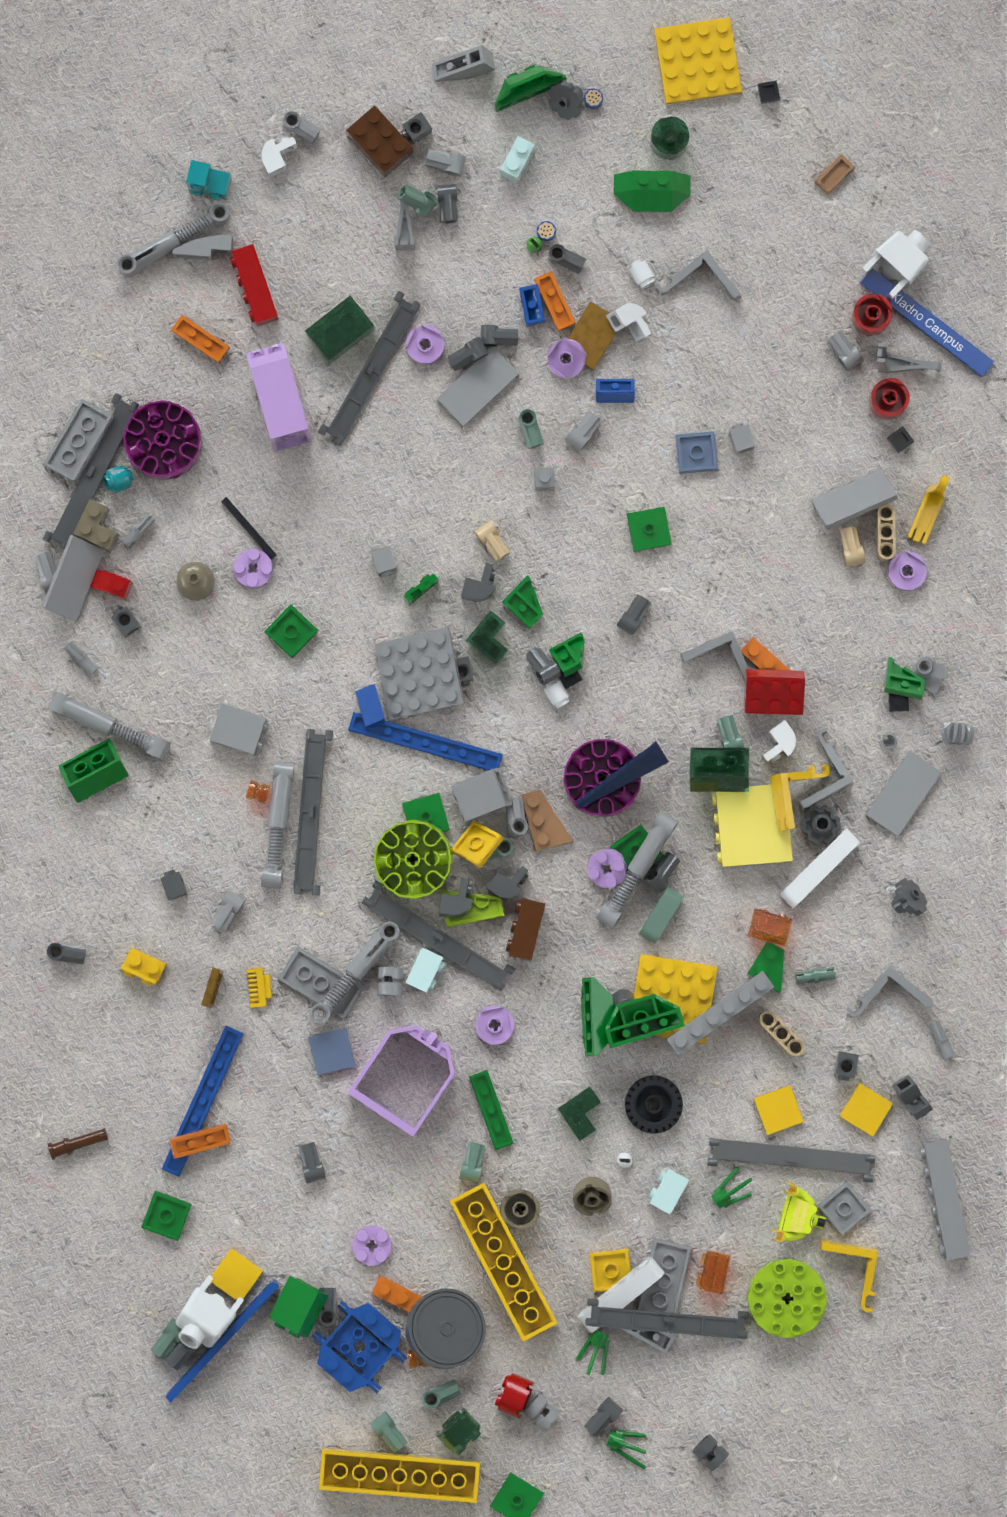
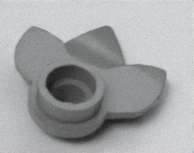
[913,657,948,694]

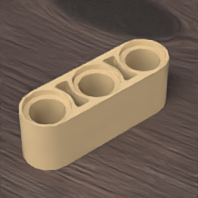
[876,504,896,562]
[758,1011,805,1057]

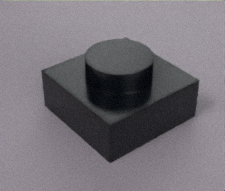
[757,80,780,104]
[887,426,914,453]
[559,670,583,689]
[888,693,909,712]

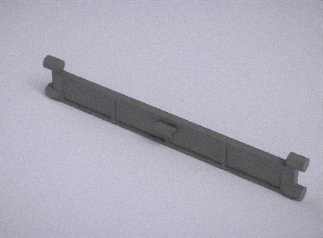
[318,291,421,446]
[43,393,139,550]
[293,729,333,896]
[361,880,516,991]
[707,1138,875,1183]
[585,1298,750,1339]

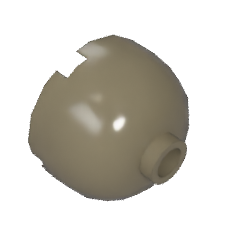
[176,562,215,601]
[573,1177,612,1216]

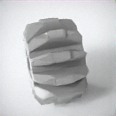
[941,722,975,745]

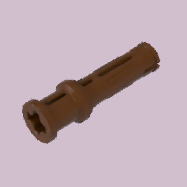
[47,1128,108,1160]

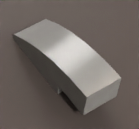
[172,235,233,261]

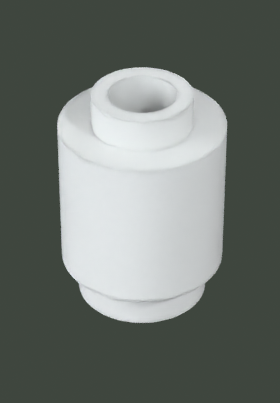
[629,259,656,289]
[544,679,570,709]

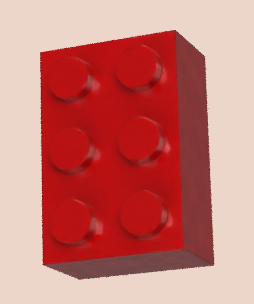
[744,669,805,715]

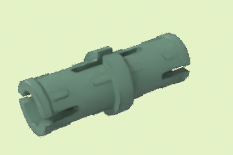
[795,967,836,985]

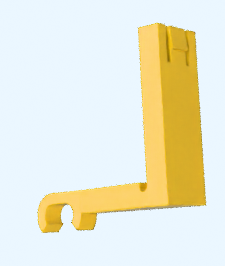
[907,475,950,545]
[770,764,830,832]
[820,1239,878,1312]

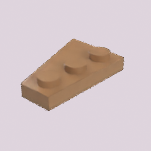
[521,790,574,851]

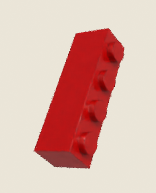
[230,244,279,327]

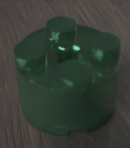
[650,116,689,160]
[436,1408,481,1455]

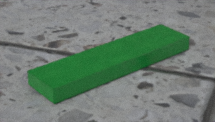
[469,1070,514,1150]

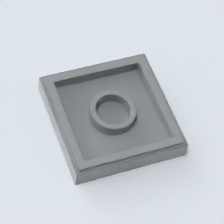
[817,1181,872,1236]

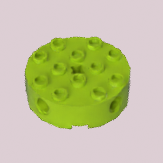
[373,819,453,899]
[747,1258,827,1338]

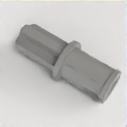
[121,514,155,549]
[64,641,99,676]
[929,1020,955,1060]

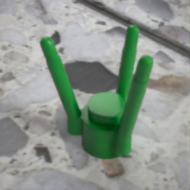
[711,1166,752,1209]
[576,1330,610,1375]
[606,1429,646,1469]

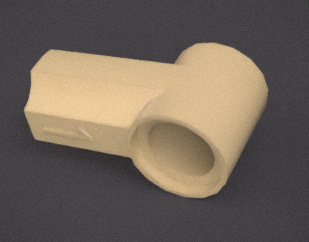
[474,521,510,562]
[839,526,866,567]

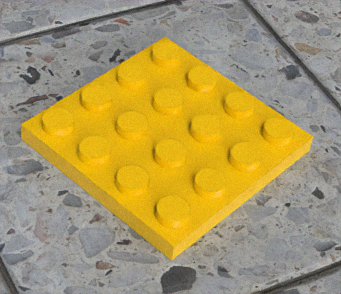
[654,17,742,105]
[634,954,718,1044]

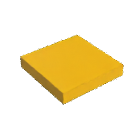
[451,820,504,869]
[839,1083,893,1137]
[753,1085,804,1135]
[211,1248,264,1300]
[589,1248,631,1292]

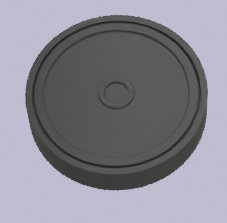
[405,1288,486,1369]

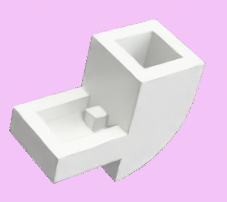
[262,137,297,178]
[606,303,651,342]
[762,720,796,763]

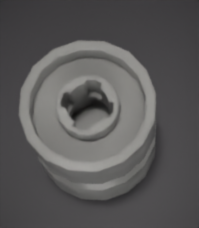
[377,967,403,996]
[523,1393,560,1431]

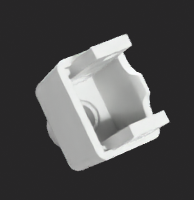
[861,230,930,301]
[176,1275,244,1349]

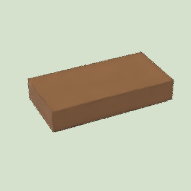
[814,154,855,195]

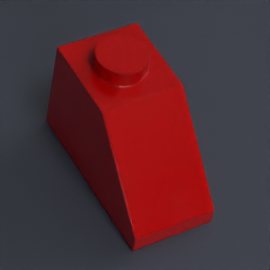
[90,569,133,601]

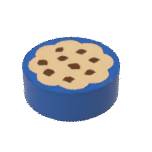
[584,88,603,109]
[537,221,556,241]

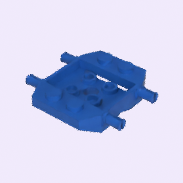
[311,1301,408,1394]

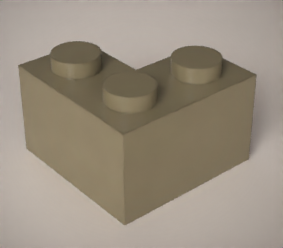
[73,499,119,553]

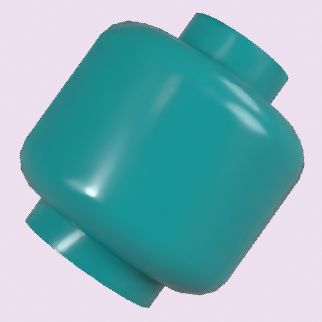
[103,465,134,493]

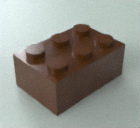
[346,105,414,178]
[506,898,545,962]

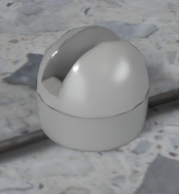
[881,733,897,749]

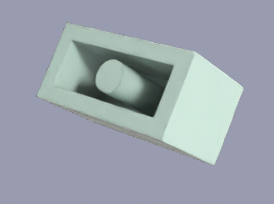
[500,136,535,183]
[405,947,445,993]
[648,1168,689,1214]

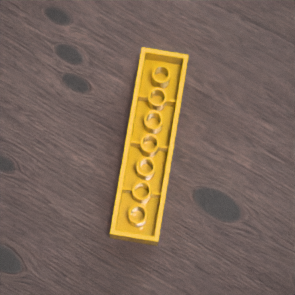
[449,1182,558,1342]
[319,1447,480,1503]

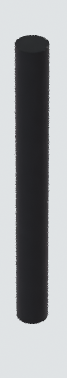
[221,497,277,560]

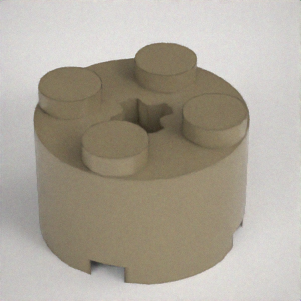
[500,1189,540,1229]

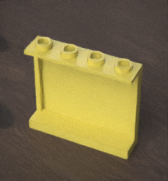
[712,785,793,868]

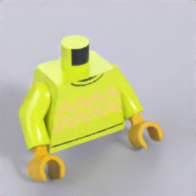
[771,1182,826,1242]

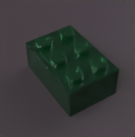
[305,295,375,365]
[690,748,750,792]

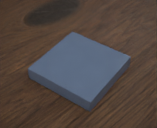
[676,431,718,474]
[308,1028,356,1075]

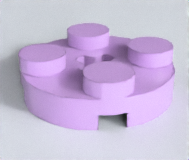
[406,325,444,365]
[547,338,587,378]
[233,549,273,588]
[888,552,927,591]
[587,848,627,888]
[475,1006,514,1045]
[352,1226,392,1266]

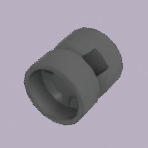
[692,1434,729,1472]

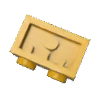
[120,947,167,986]

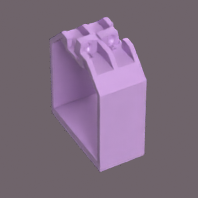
[246,343,312,452]
[348,1025,455,1137]

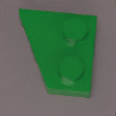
[404,573,439,606]
[502,575,543,629]
[549,632,585,677]
[884,657,925,700]
[747,940,784,993]

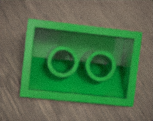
[58,738,129,803]

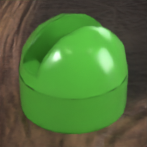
[527,237,542,253]

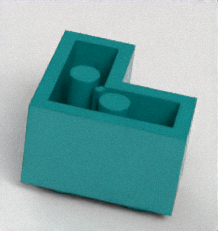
[186,160,232,201]

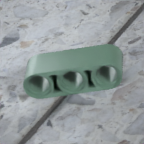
[639,886,684,944]

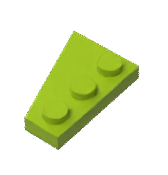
[440,889,505,928]

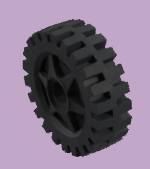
[625,1075,683,1134]

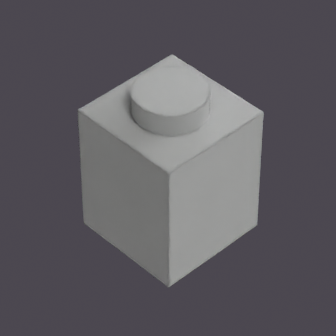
[729,423,755,455]
[534,467,555,491]
[371,546,397,577]

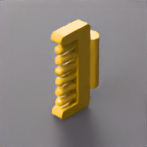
[246,968,273,1008]

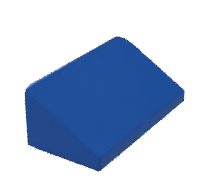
[519,284,545,327]
[596,379,635,403]
[355,684,385,728]

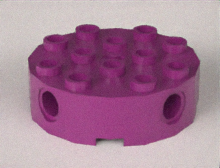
[123,400,202,481]
[563,739,641,818]

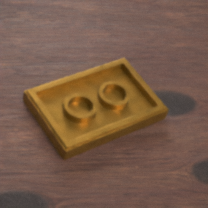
[566,301,617,371]
[201,967,224,1008]

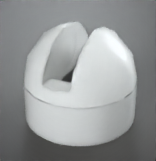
[617,1152,633,1168]

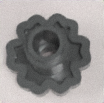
[549,81,584,120]
[801,805,841,844]
[891,878,927,916]

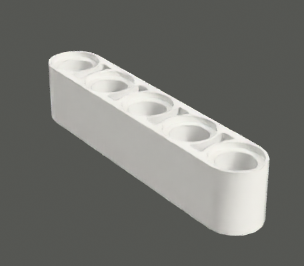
[779,828,860,908]
[577,1257,664,1333]

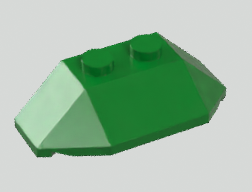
[495,65,567,112]
[614,170,691,212]
[581,977,615,1057]
[604,994,685,1049]

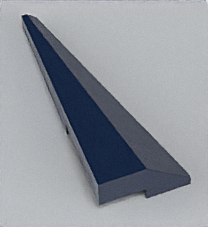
[576,741,669,808]

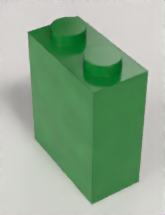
[269,1276,329,1338]

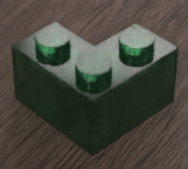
[466,610,508,667]
[557,1086,601,1141]

